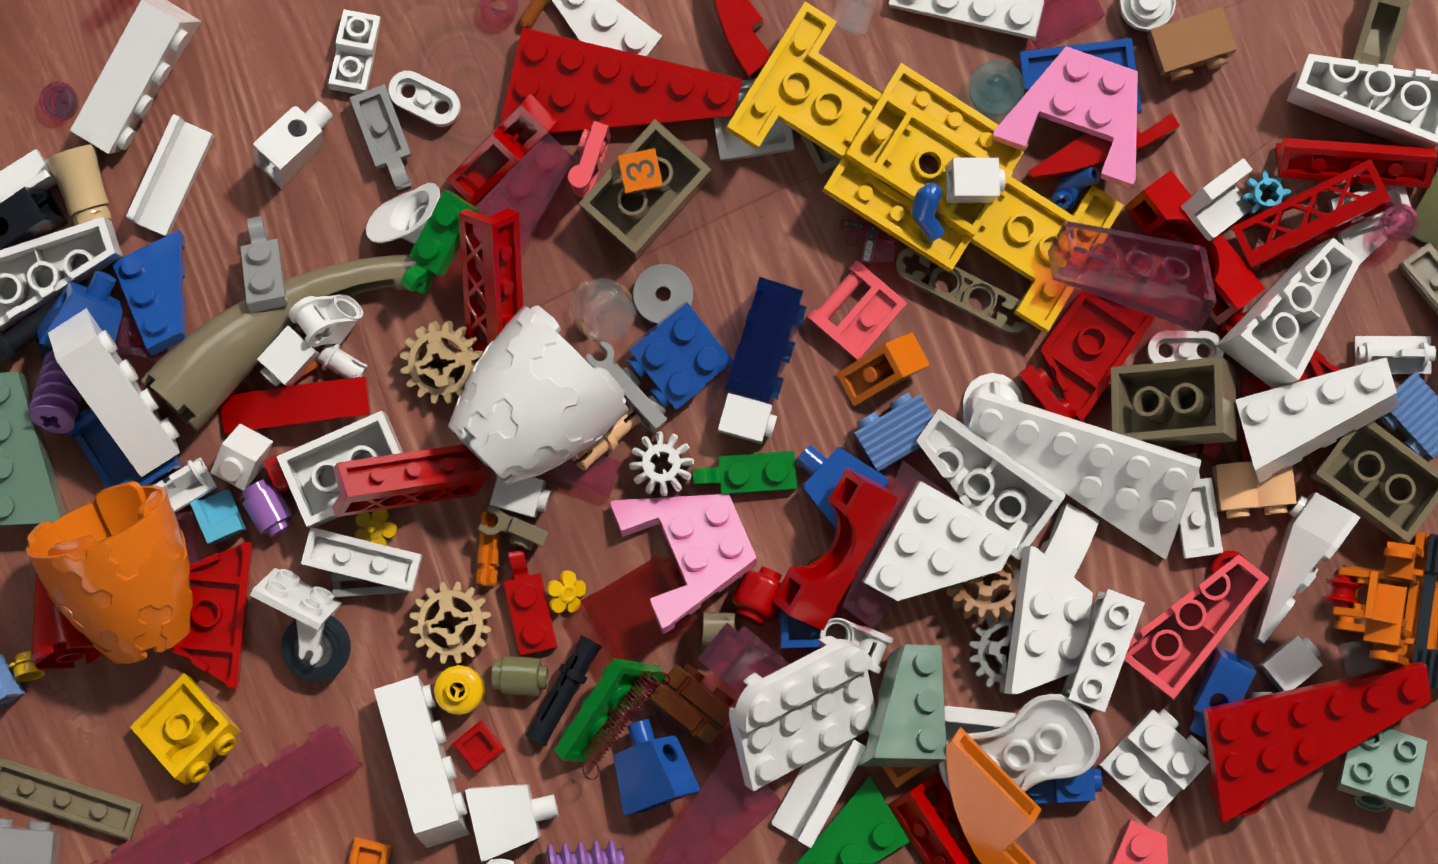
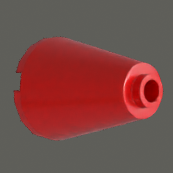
[31,573,105,671]

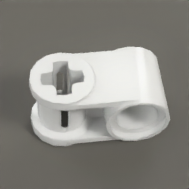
[288,294,363,347]
[818,618,894,674]

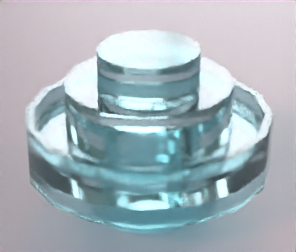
[968,60,1025,117]

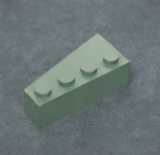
[0,372,67,528]

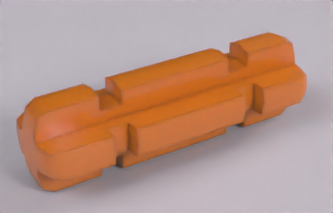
[476,511,501,586]

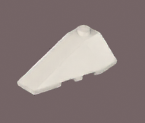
[1252,492,1360,644]

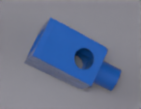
[37,271,122,348]
[795,444,890,532]
[1189,646,1256,738]
[614,719,700,816]

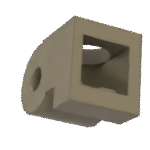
[701,612,736,652]

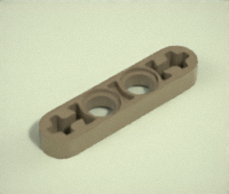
[895,247,1029,335]

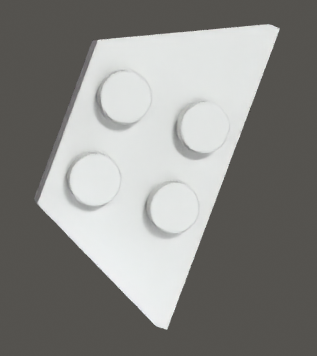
[1004,546,1093,694]

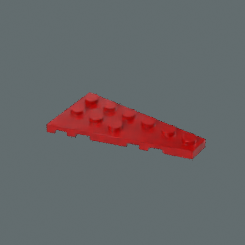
[500,27,743,133]
[1202,661,1431,823]

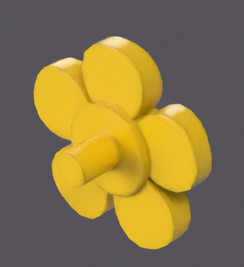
[355,510,397,546]
[546,570,586,613]

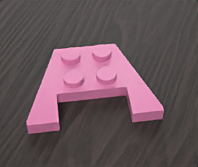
[992,46,1138,189]
[610,494,757,634]

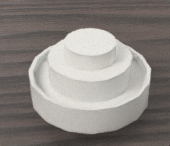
[1119,0,1176,32]

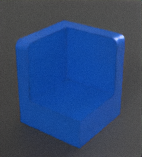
[780,610,820,649]

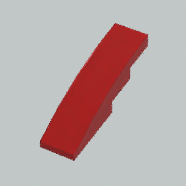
[1026,113,1180,182]
[221,376,371,435]

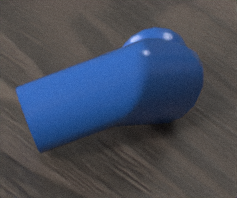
[1051,166,1100,211]
[911,183,945,242]

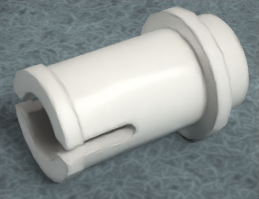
[317,344,368,379]

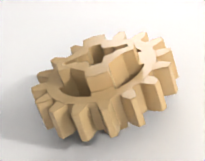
[400,321,483,403]
[410,582,492,664]

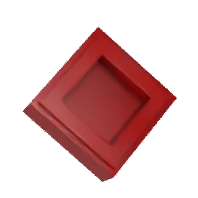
[452,720,505,774]

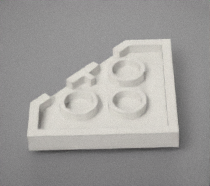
[862,481,1019,601]

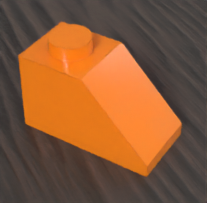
[836,332,930,407]

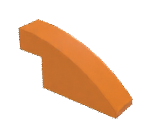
[946,727,1042,864]

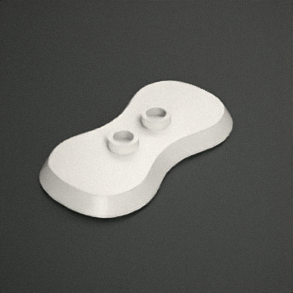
[939,694,1100,794]

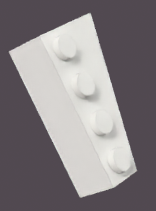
[70,0,202,154]
[1287,54,1438,148]
[0,217,123,332]
[48,308,180,477]

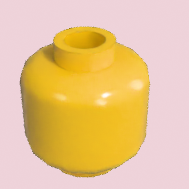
[434,665,485,715]

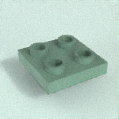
[1336,728,1428,814]

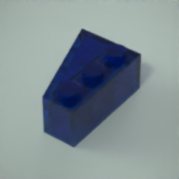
[724,277,807,404]

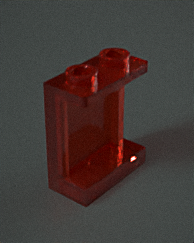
[581,554,701,661]

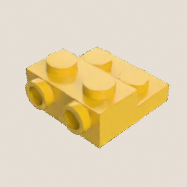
[130,673,241,785]

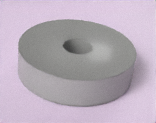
[633,264,694,325]

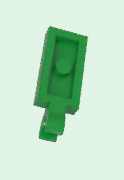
[400,190,480,294]
[692,451,797,494]

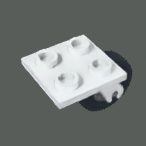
[250,568,351,682]

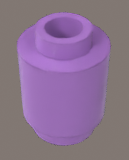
[241,478,293,538]

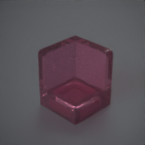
[115,316,168,361]

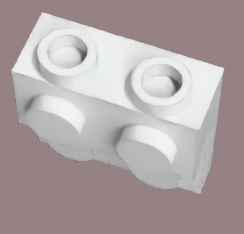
[1098,709,1210,817]

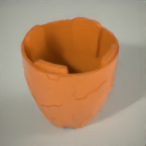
[26,481,193,664]

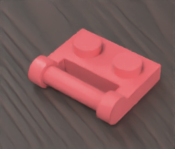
[568,121,611,198]
[807,260,908,361]

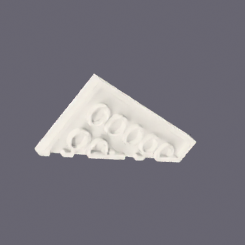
[968,390,1201,560]

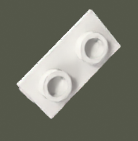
[1354,336,1436,374]
[153,457,217,513]

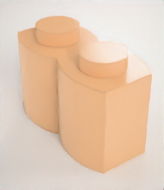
[1212,462,1297,519]

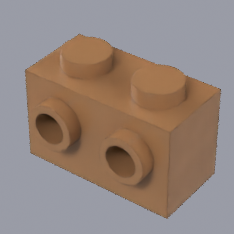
[1146,6,1237,81]

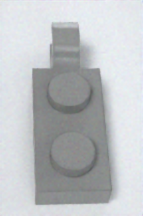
[349,84,412,191]
[240,216,288,313]
[585,340,667,436]

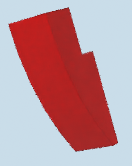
[714,0,771,80]
[446,94,557,205]

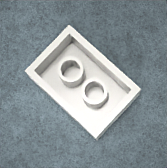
[277,411,403,528]

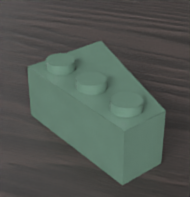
[859,644,946,767]

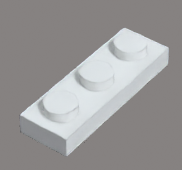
[301,527,423,592]

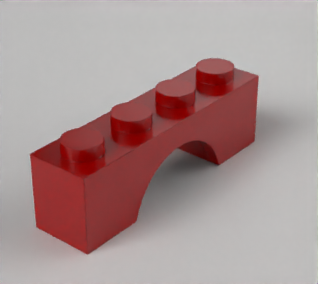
[1124,170,1265,326]
[771,468,899,630]

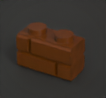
[648,663,735,748]

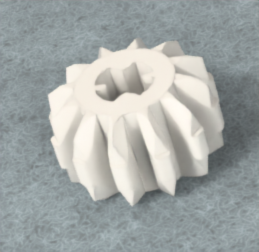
[629,431,694,496]

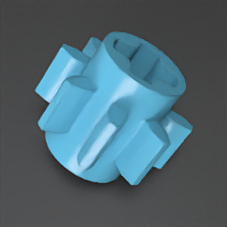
[1241,170,1291,215]

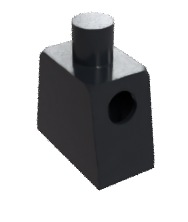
[0,187,68,250]

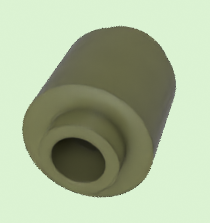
[492,656,549,696]

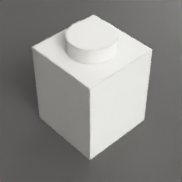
[945,158,1005,203]
[257,326,320,387]
[718,393,777,444]
[210,424,273,491]
[490,477,550,519]
[1257,636,1323,692]

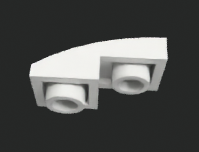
[328,10,381,94]
[1040,503,1099,577]

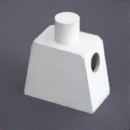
[253,101,333,189]
[465,784,559,862]

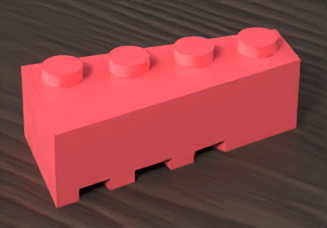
[1124,555,1270,701]

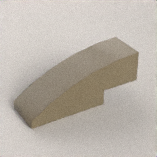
[1351,0,1410,66]

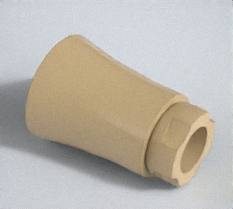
[45,144,112,226]

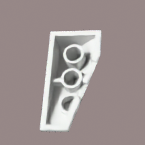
[916,409,1066,560]

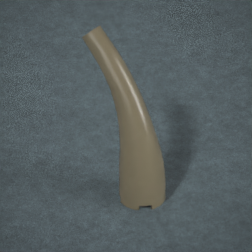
[140,254,430,431]

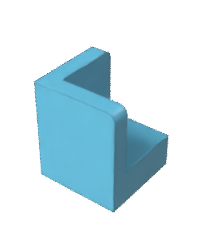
[190,489,248,545]

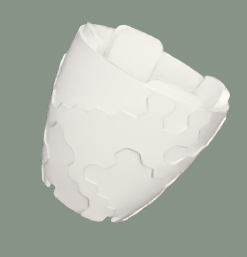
[448,305,629,485]

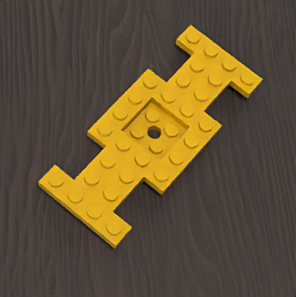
[725,1,1124,333]

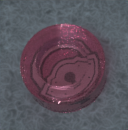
[39,81,79,121]

